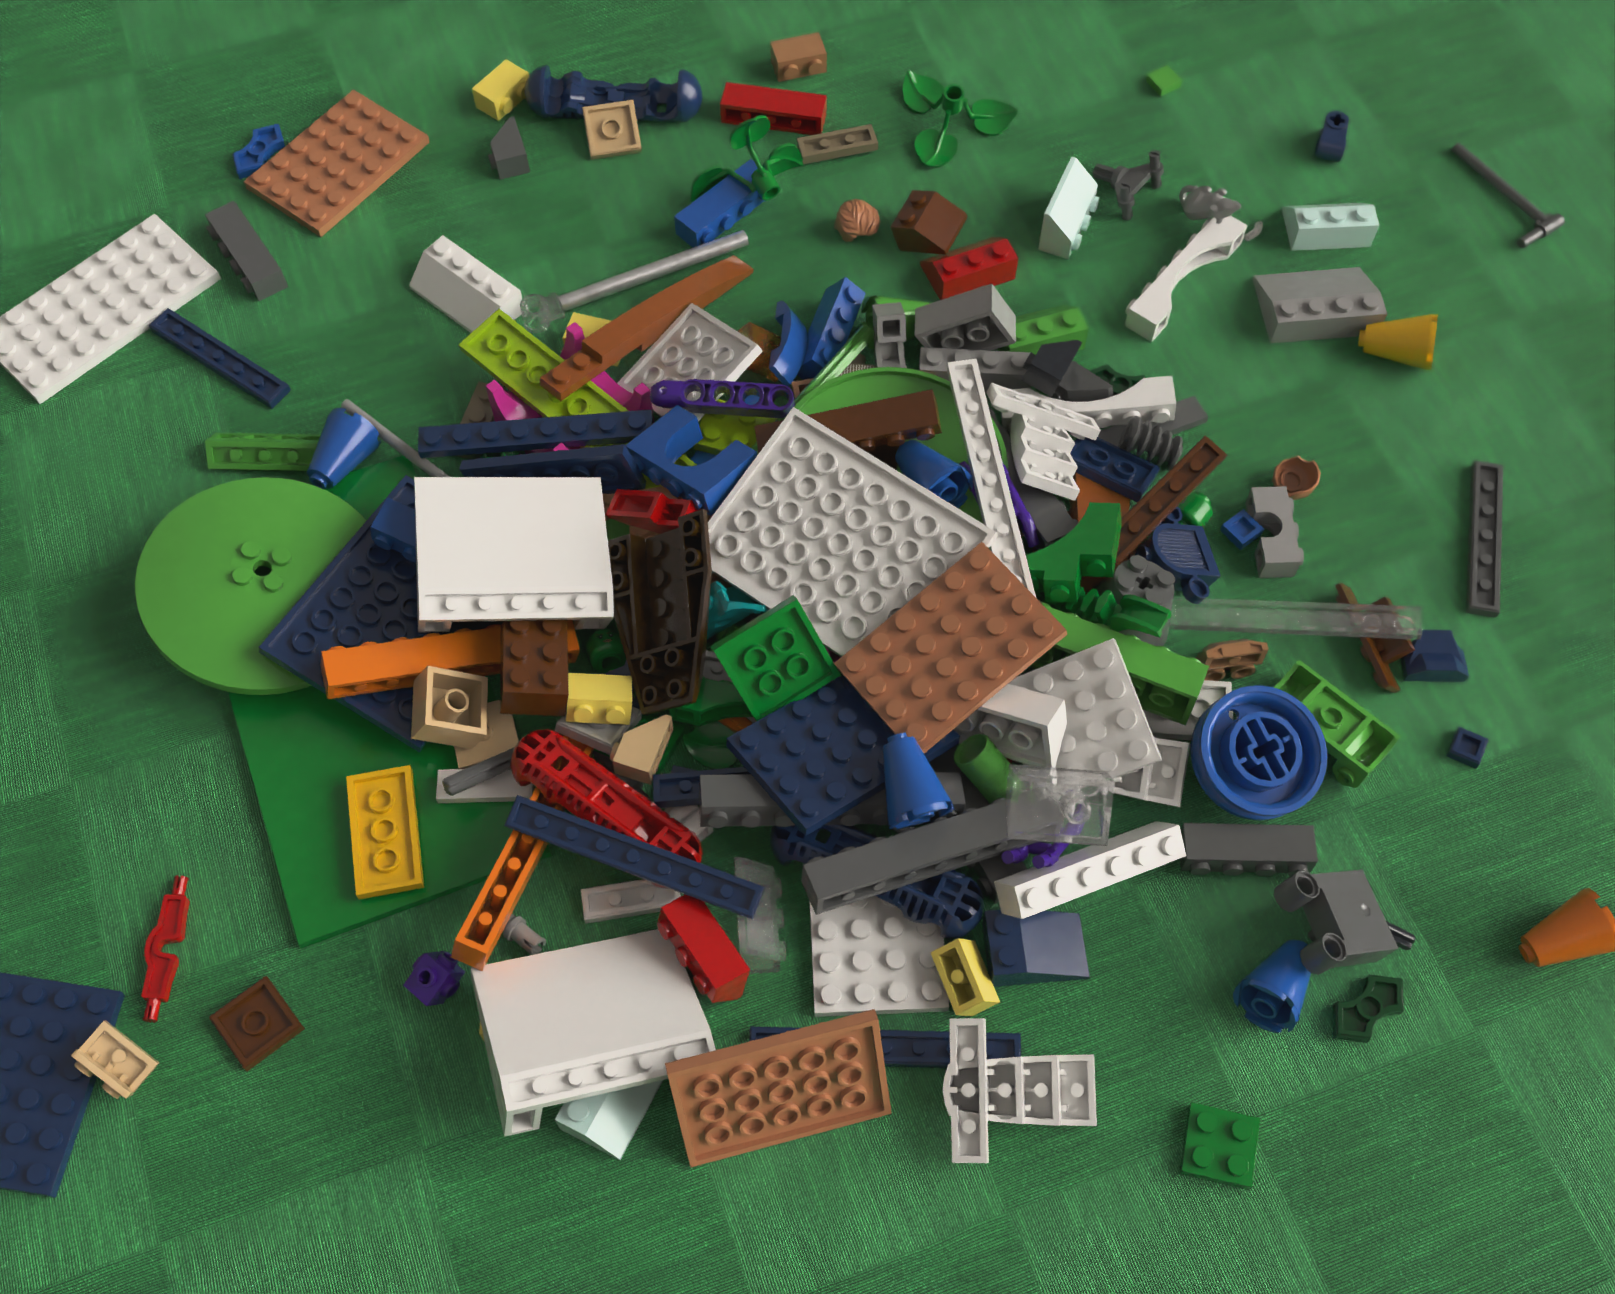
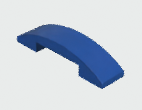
[769,300,808,387]

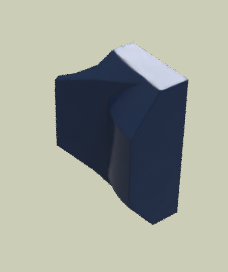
[1400,630,1469,682]

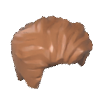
[834,199,880,242]

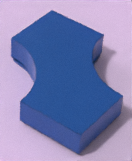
[232,123,285,179]

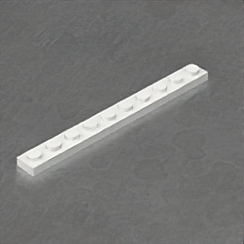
[947,359,1036,597]

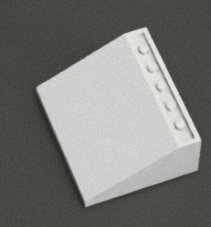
[414,477,614,632]
[470,929,716,1137]

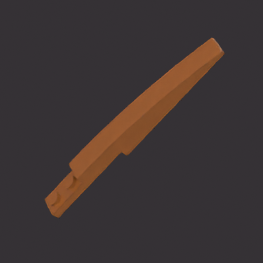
[540,255,754,401]

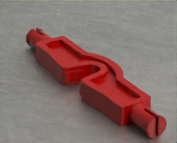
[141,875,190,1023]

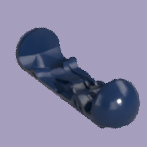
[524,65,703,123]
[770,825,984,939]

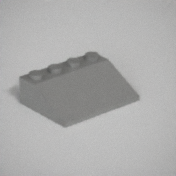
[1253,267,1387,344]

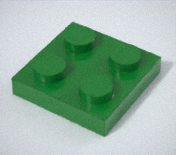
[1179,1102,1260,1190]

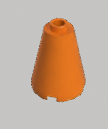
[1518,888,1615,967]

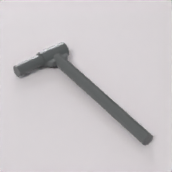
[1451,143,1565,249]

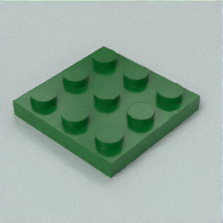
[710,595,841,722]

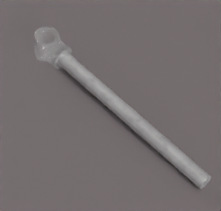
[520,230,749,333]

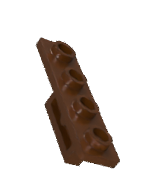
[1335,582,1415,693]

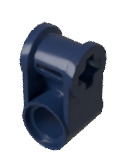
[1314,111,1349,163]

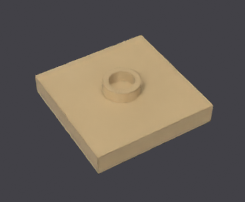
[582,100,642,160]
[454,700,519,769]

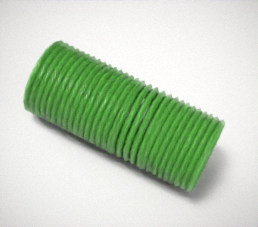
[954,734,1032,804]

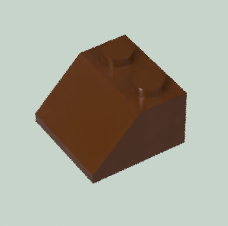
[890,190,968,255]

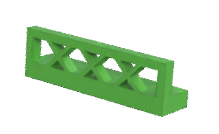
[205,432,321,471]

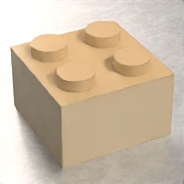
[411,666,488,749]

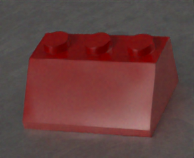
[920,237,1018,300]
[657,894,750,1003]

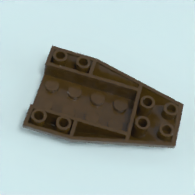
[608,509,712,715]

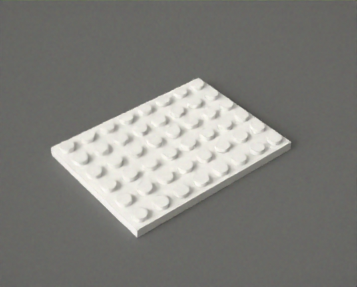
[708,407,997,657]

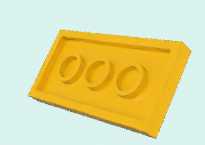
[346,765,424,900]

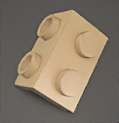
[71,1020,160,1099]

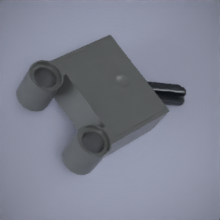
[1274,869,1415,975]

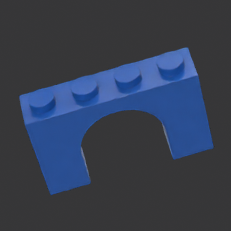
[625,405,758,516]

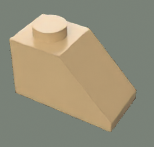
[610,715,673,785]

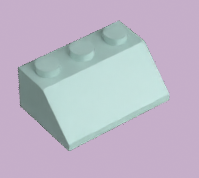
[1038,157,1100,259]
[1282,203,1380,251]
[555,1080,663,1160]

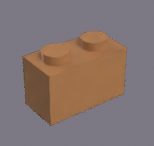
[770,32,827,82]

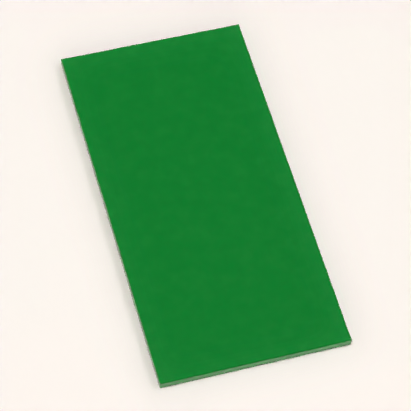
[228,455,552,949]

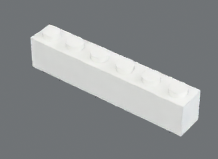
[994,821,1186,919]

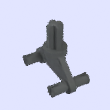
[1093,150,1164,220]

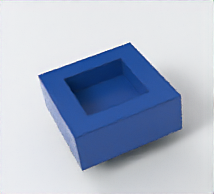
[1220,509,1264,550]

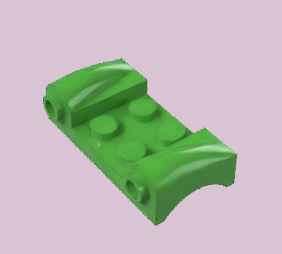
[1274,660,1401,788]

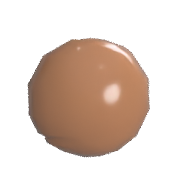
[1272,455,1321,500]

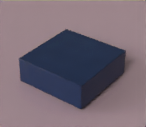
[1446,727,1489,769]

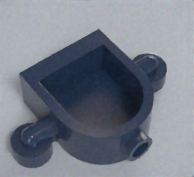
[1135,507,1221,604]

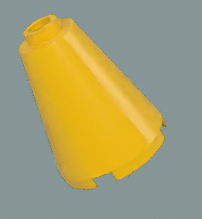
[1358,314,1438,370]

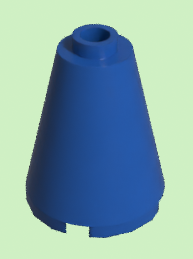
[307,408,381,489]
[895,440,974,509]
[883,733,954,829]
[1233,940,1311,1033]

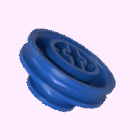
[1190,685,1327,821]

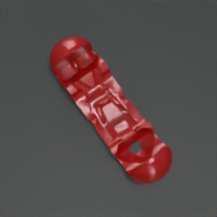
[510,729,703,889]

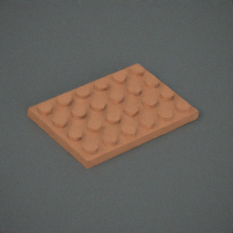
[244,89,430,237]
[834,542,1067,753]
[665,1009,892,1168]

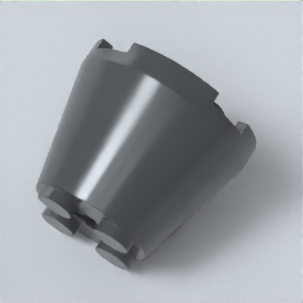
[1095,555,1175,646]

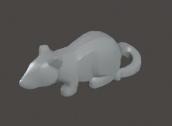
[1179,185,1241,224]

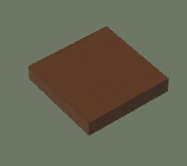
[209,975,305,1072]

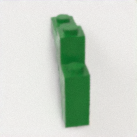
[1026,502,1122,603]

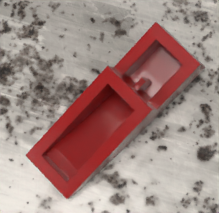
[605,489,701,534]

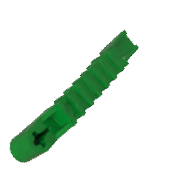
[1035,586,1172,638]

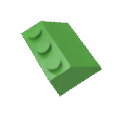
[998,304,1089,355]

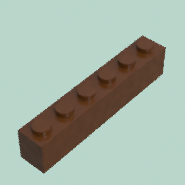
[755,389,942,454]

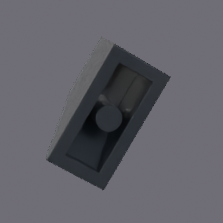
[1022,340,1082,397]

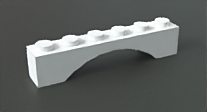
[1125,216,1247,342]
[1001,376,1176,434]

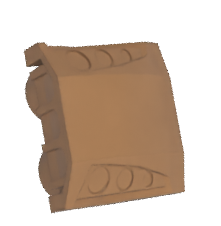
[1195,639,1269,681]

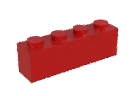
[720,82,827,135]

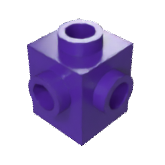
[403,951,465,1006]

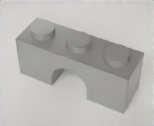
[872,302,907,368]
[1245,486,1304,578]

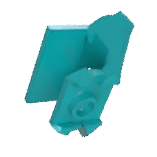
[707,581,769,640]

